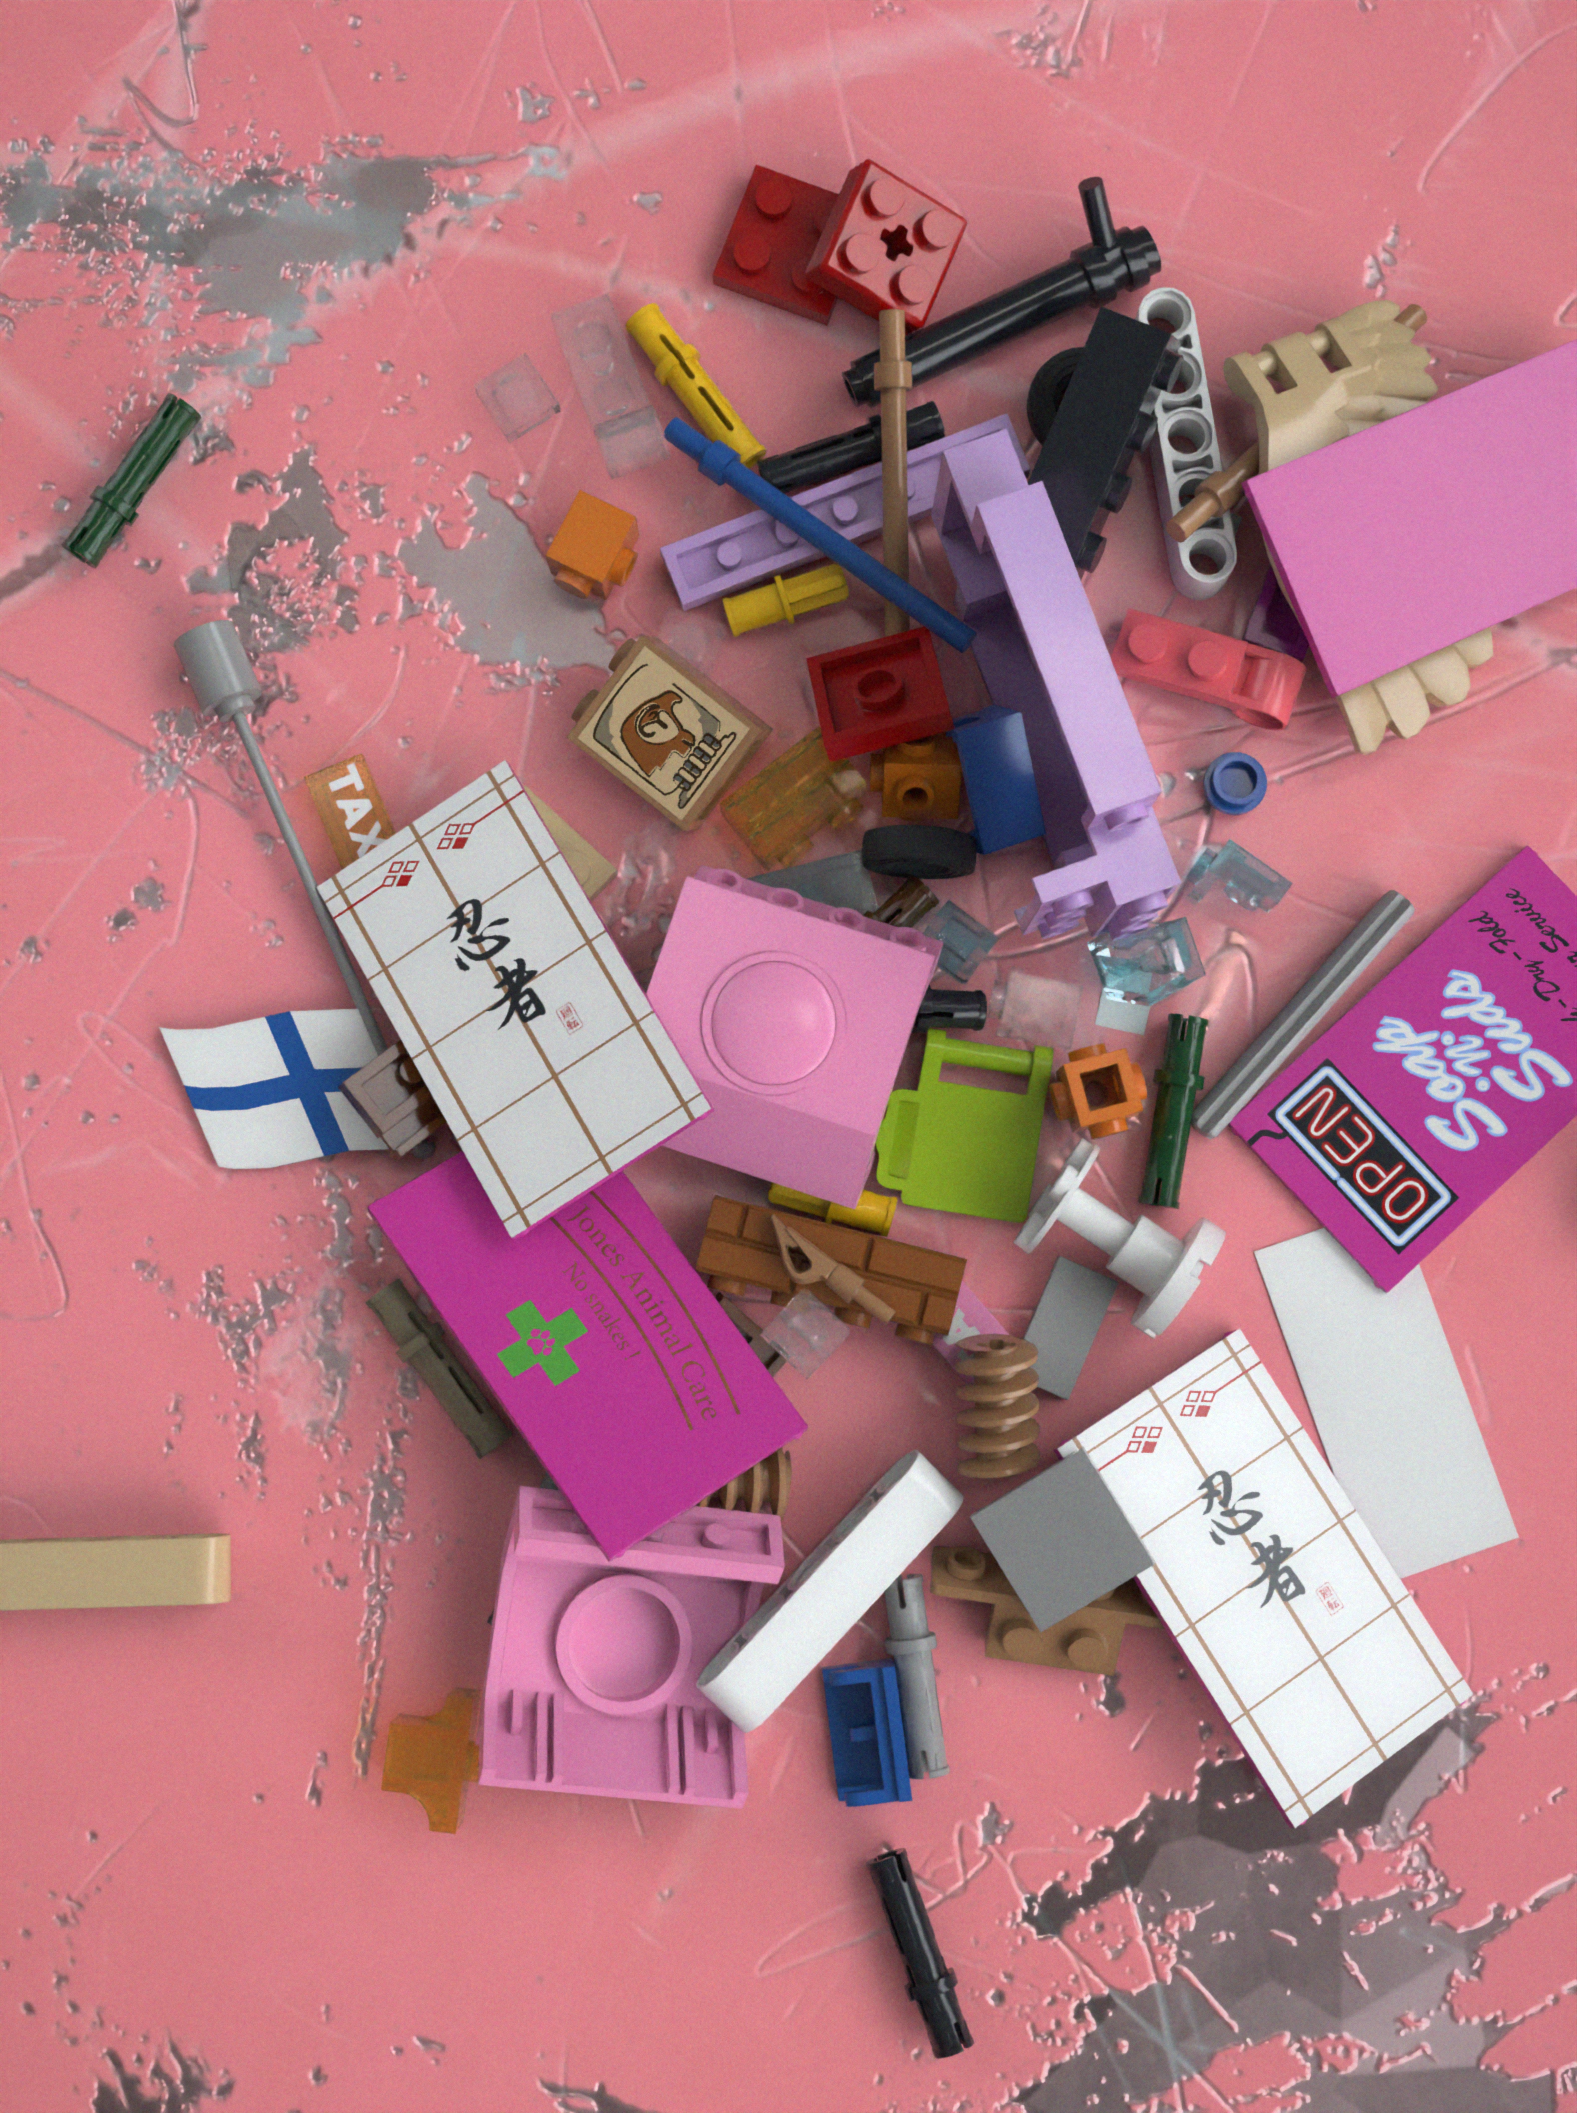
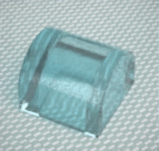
[923,900,1000,985]

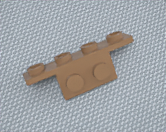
[930,1546,1165,1676]

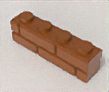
[696,1195,967,1345]

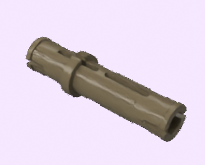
[366,1278,513,1459]

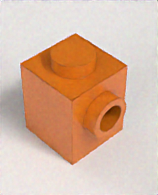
[545,490,639,600]

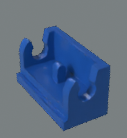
[945,704,1046,855]
[822,1658,912,1807]

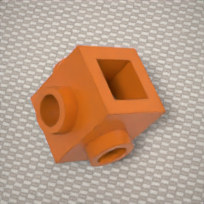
[869,732,962,822]
[1049,1043,1147,1140]

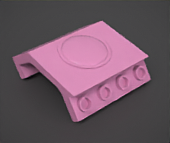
[646,865,944,1209]
[475,1486,785,1809]

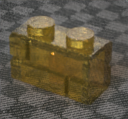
[720,726,867,871]

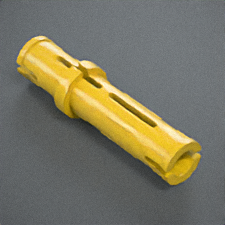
[625,303,767,469]

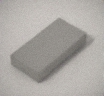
[1022,1256,1119,1400]

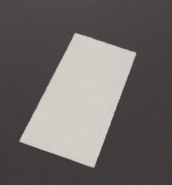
[1254,1228,1519,1579]

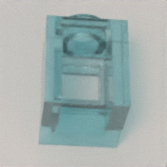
[1087,917,1206,1006]

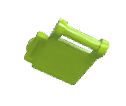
[875,1027,1054,1223]

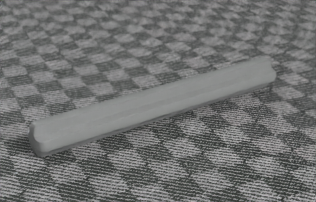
[1191,890,1415,1139]

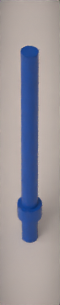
[663,417,977,653]

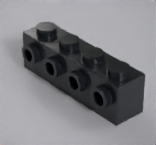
[1027,306,1184,581]

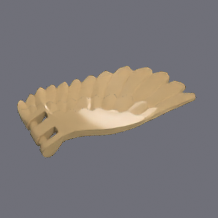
[1223,300,1493,755]

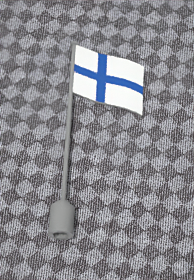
[159,620,436,1169]

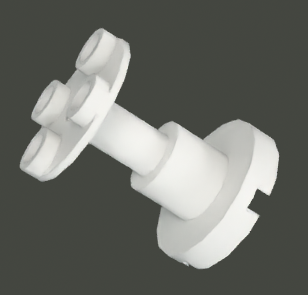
[1013,1138,1226,1339]

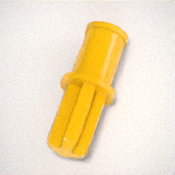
[722,564,849,637]
[768,1182,898,1237]

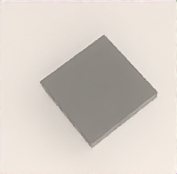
[970,1446,1155,1632]

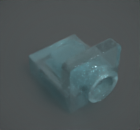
[1185,839,1293,913]

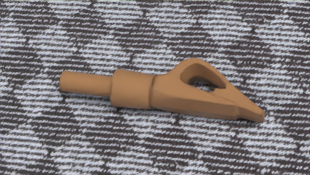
[770,1213,896,1324]

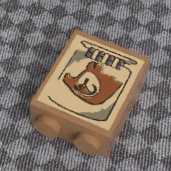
[567,635,774,832]

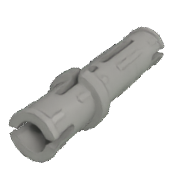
[884,1574,950,1780]

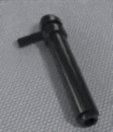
[842,177,1161,408]

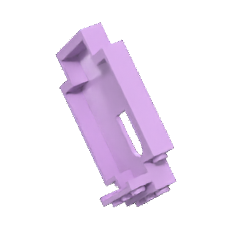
[930,429,1181,941]

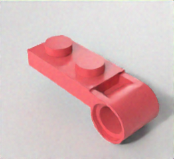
[1110,608,1307,730]

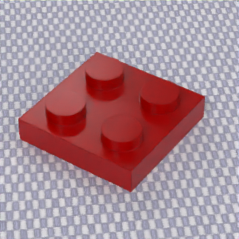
[712,164,839,326]
[806,626,954,762]

